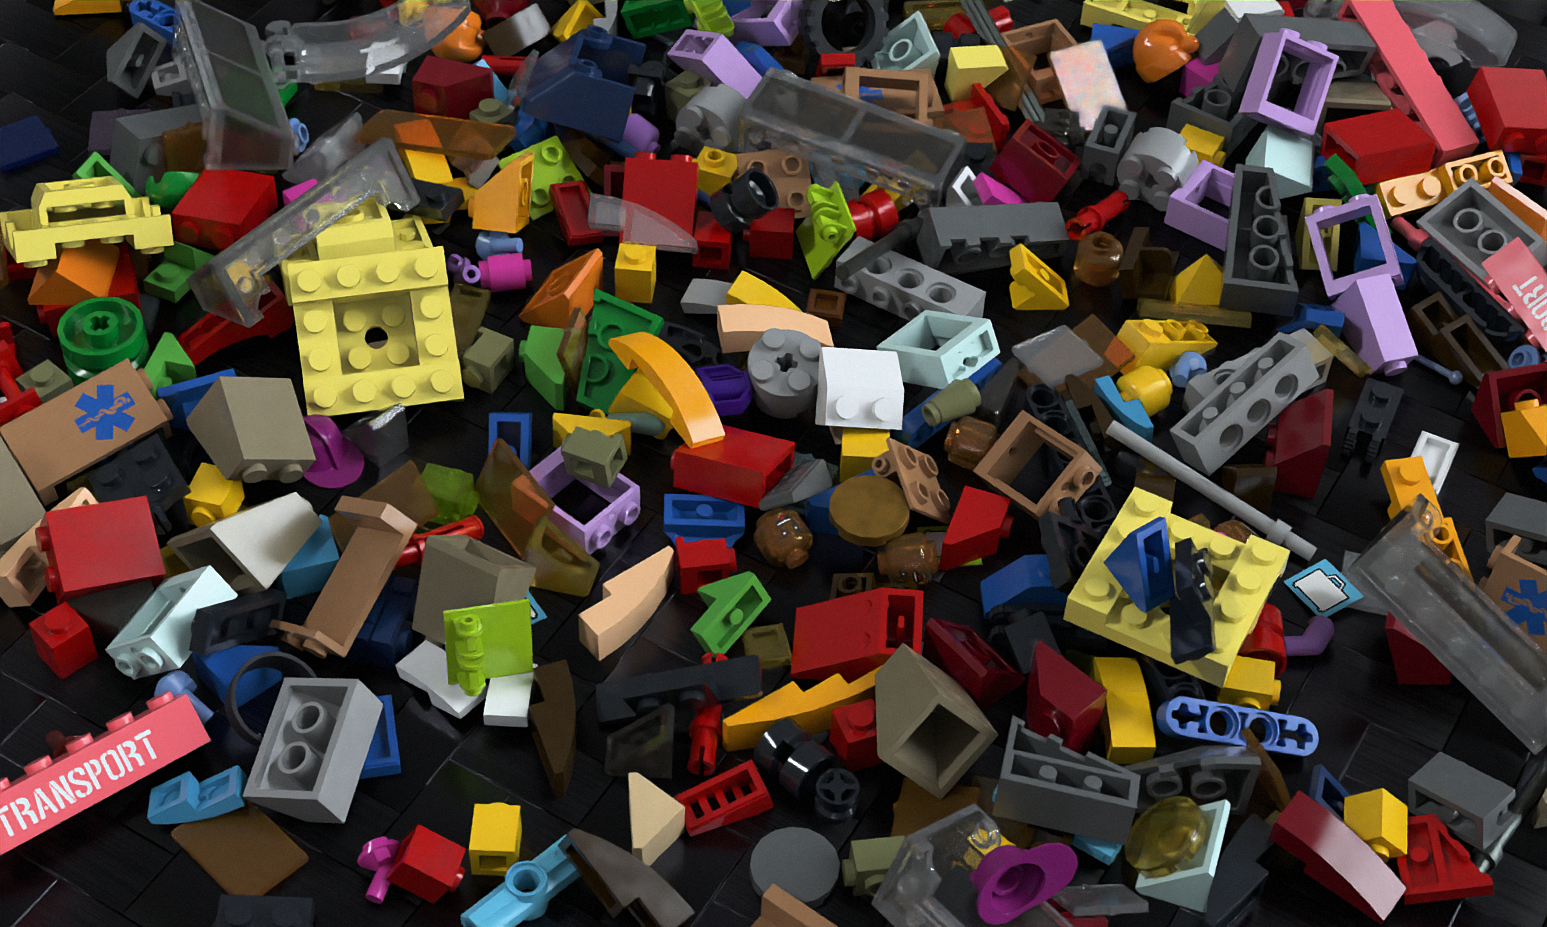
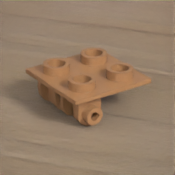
[736,146,812,219]
[872,438,951,525]

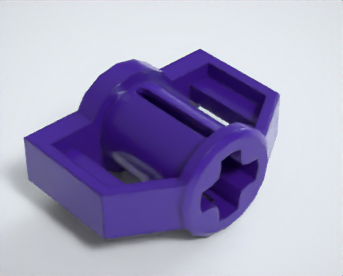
[696,364,752,417]

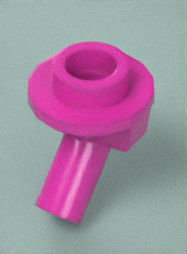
[357,837,400,904]

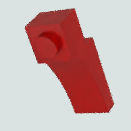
[176,280,295,366]

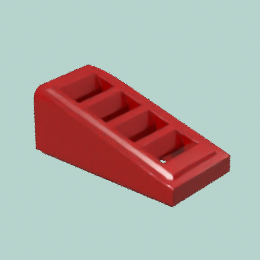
[672,759,774,837]

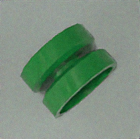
[57,297,151,385]

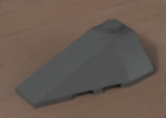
[1123,744,1261,815]

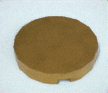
[829,475,910,547]

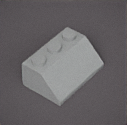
[1416,177,1547,290]
[242,678,384,824]

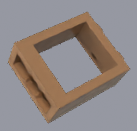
[1001,19,1095,104]
[839,67,934,151]
[973,410,1103,521]

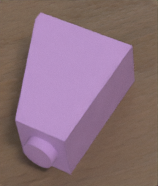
[667,29,772,115]
[1331,273,1418,376]

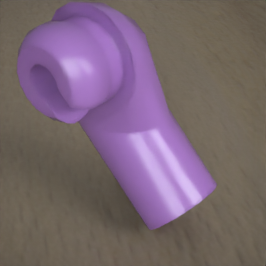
[446,254,481,289]
[1283,615,1334,657]

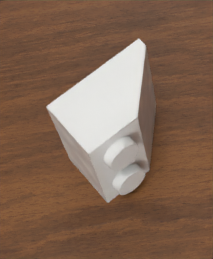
[815,347,904,430]

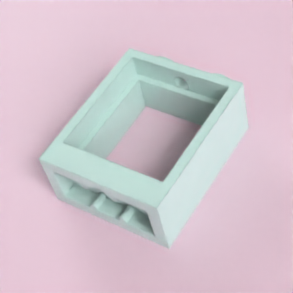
[876,310,1000,389]
[105,565,238,680]

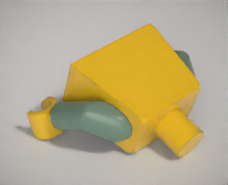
[589,367,673,439]

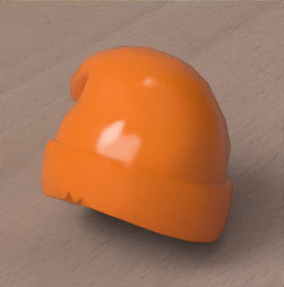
[425,8,487,63]
[1132,19,1199,83]

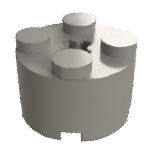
[674,84,757,157]
[1117,127,1198,212]
[748,328,822,419]

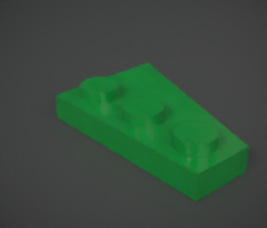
[1324,153,1393,235]
[576,288,664,417]

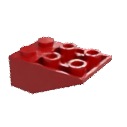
[791,587,924,683]

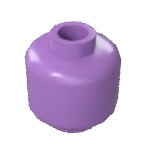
[614,113,661,160]

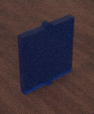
[0,115,60,172]

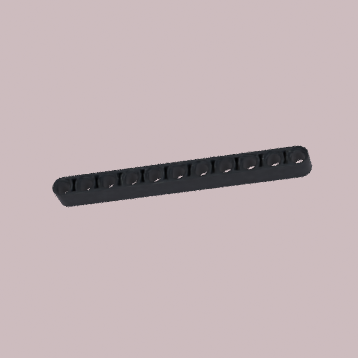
[1023,383,1206,725]

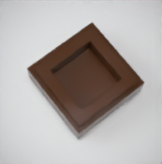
[805,288,847,328]

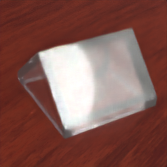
[282,112,366,193]

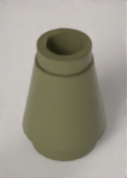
[921,378,981,426]

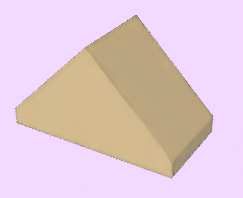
[628,772,685,866]

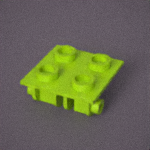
[683,0,735,38]
[497,135,592,221]
[795,181,857,280]
[443,599,533,696]

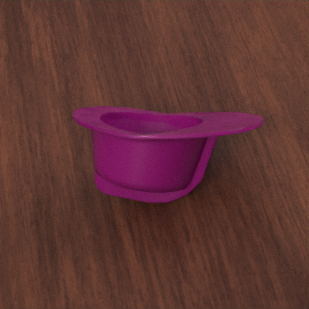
[303,414,365,490]
[969,843,1077,925]

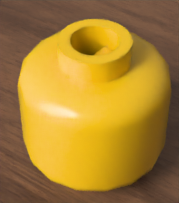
[1115,365,1173,418]

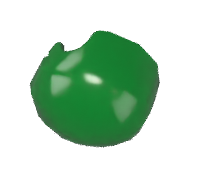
[144,172,200,211]

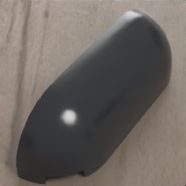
[1415,237,1525,347]

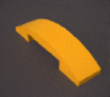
[608,331,725,449]

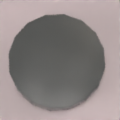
[749,827,840,909]

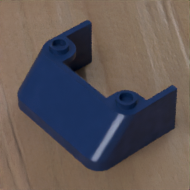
[521,25,647,142]

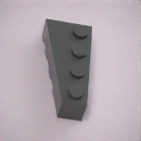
[1166,73,1288,160]
[915,202,1070,276]

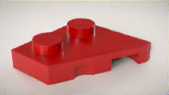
[1396,814,1494,905]

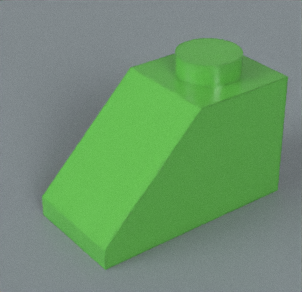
[519,325,577,411]

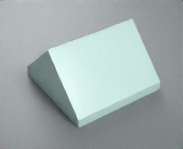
[870,10,940,79]
[1245,124,1315,199]
[1135,799,1231,912]

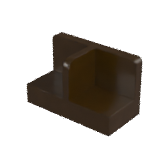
[1118,227,1180,300]

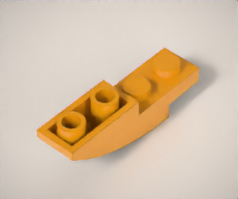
[1372,149,1513,219]
[1380,456,1476,595]

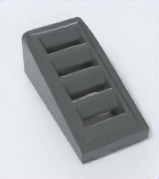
[758,459,833,511]

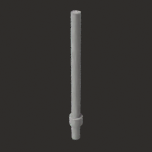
[1106,420,1317,561]

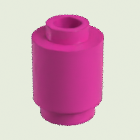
[478,253,533,293]

